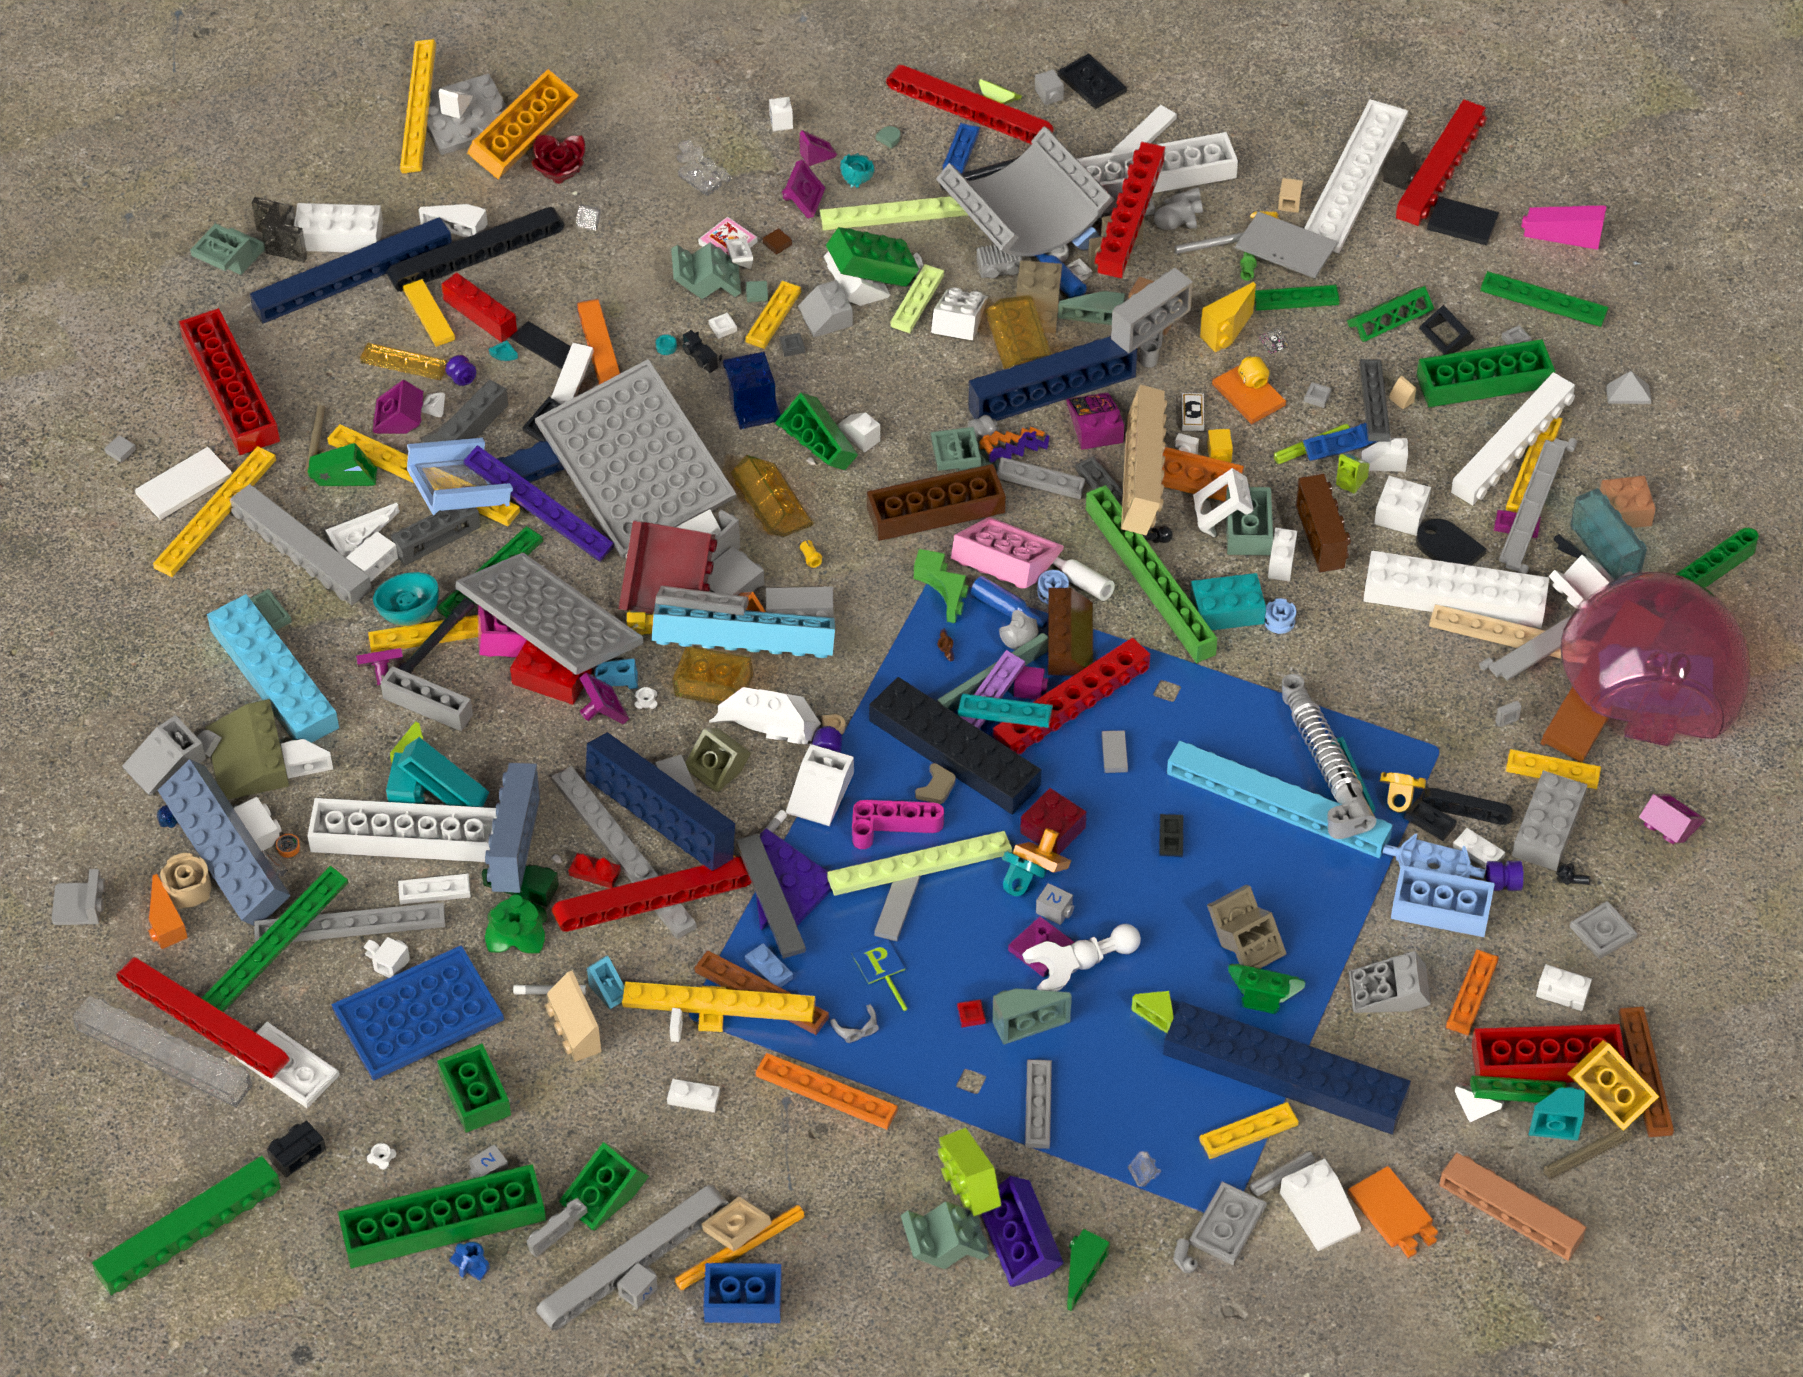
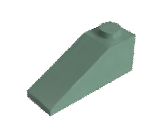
[1058,291,1125,325]

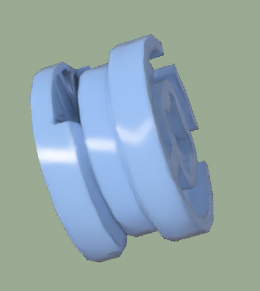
[1037,570,1069,604]
[1264,598,1296,634]

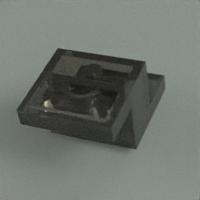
[251,197,307,263]

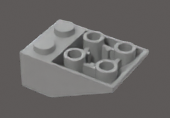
[122,715,206,796]
[1349,951,1431,1013]

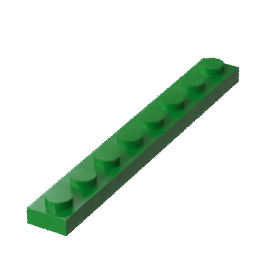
[201,865,349,1012]

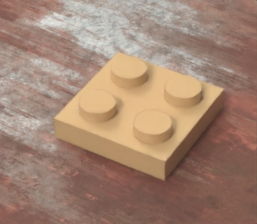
[701,1197,771,1251]

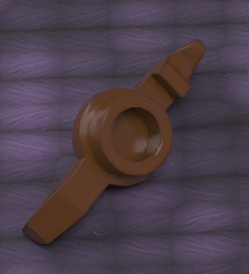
[937,628,955,662]

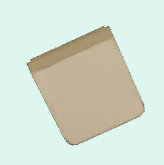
[1389,376,1416,409]

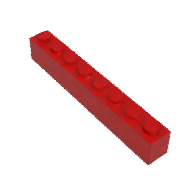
[1396,99,1487,226]

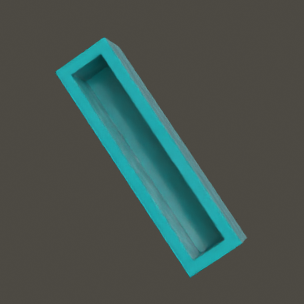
[397,737,489,807]

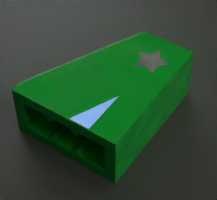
[307,443,377,486]

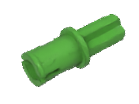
[1240,252,1257,281]

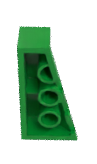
[774,392,858,470]

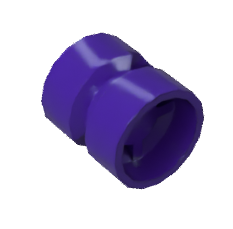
[1486,860,1523,891]

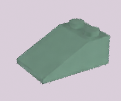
[993,989,1072,1045]

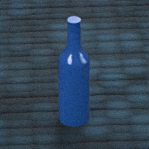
[1034,253,1087,298]
[970,576,1047,629]

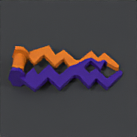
[979,426,1050,463]

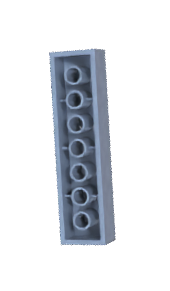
[158,759,291,926]

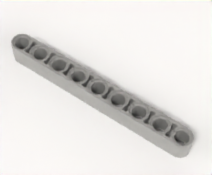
[536,1184,729,1331]

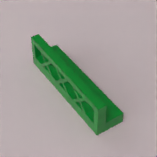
[1347,286,1434,342]

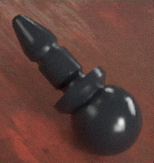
[1143,526,1173,543]

